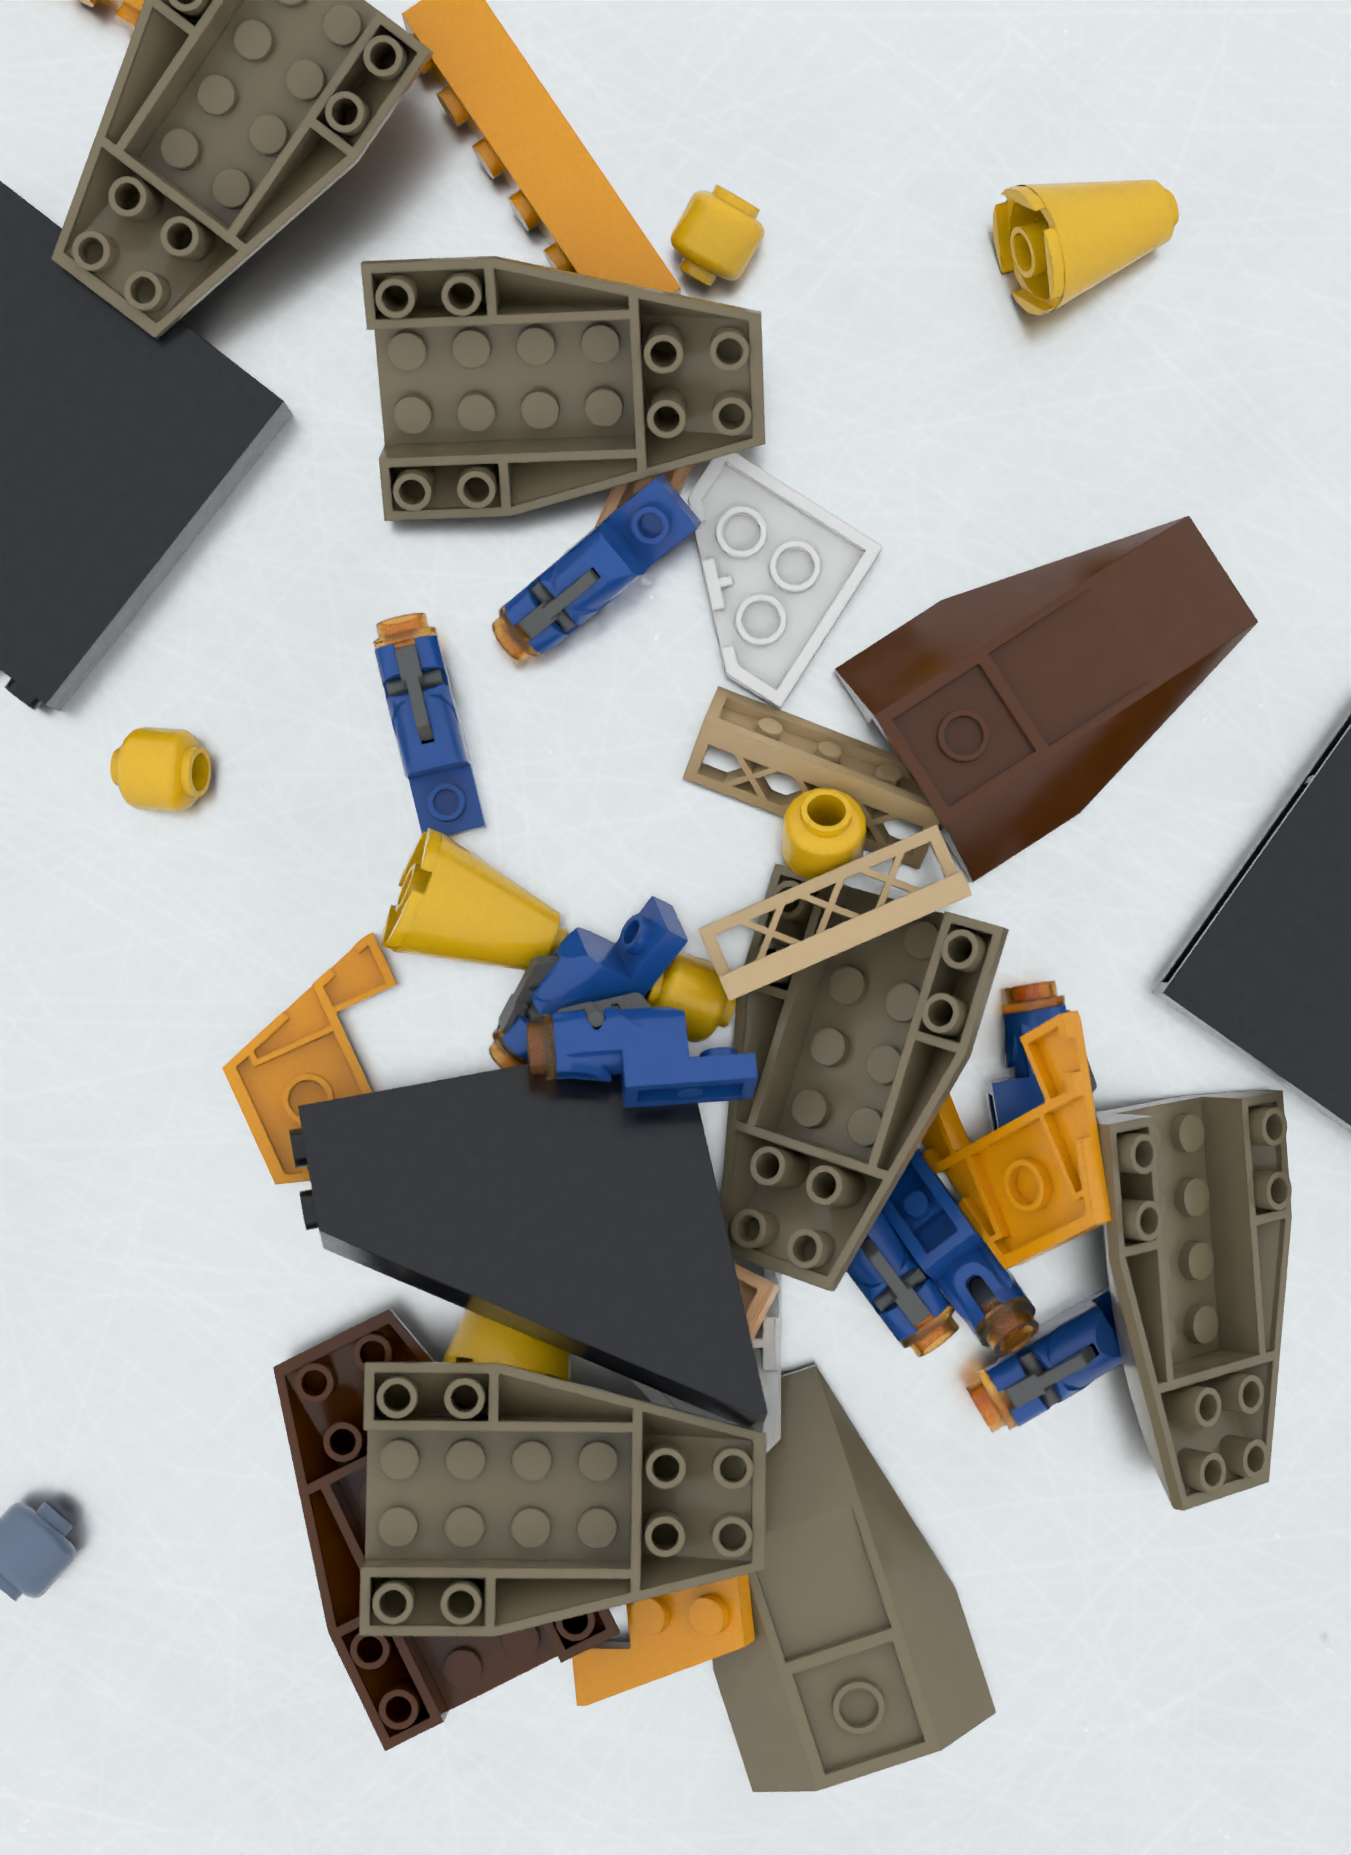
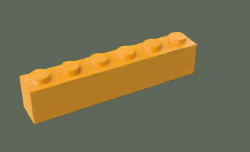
[401,0,681,295]

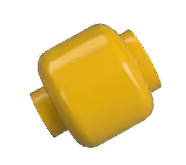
[670,184,764,286]
[110,727,211,812]
[781,788,866,880]
[644,952,736,1042]

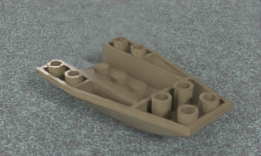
[51,0,434,338]
[361,256,765,521]
[721,863,1009,1291]
[1096,1090,1292,1511]
[359,1361,766,1637]
[712,1364,996,1792]

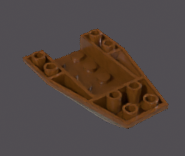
[834,516,1258,882]
[273,1308,620,1751]

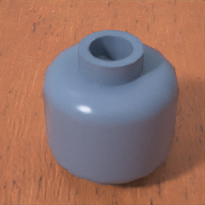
[0,1502,76,1601]

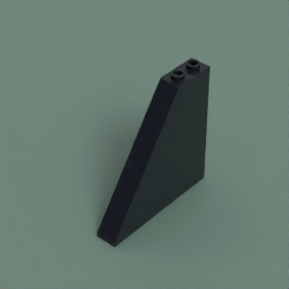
[0,181,293,711]
[1152,711,1351,1133]
[289,1059,768,1429]

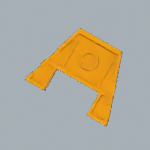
[222,933,397,1185]
[922,1011,1112,1269]
[572,1574,755,1706]

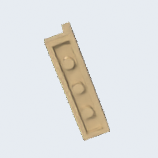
[683,686,940,869]
[698,825,972,1001]

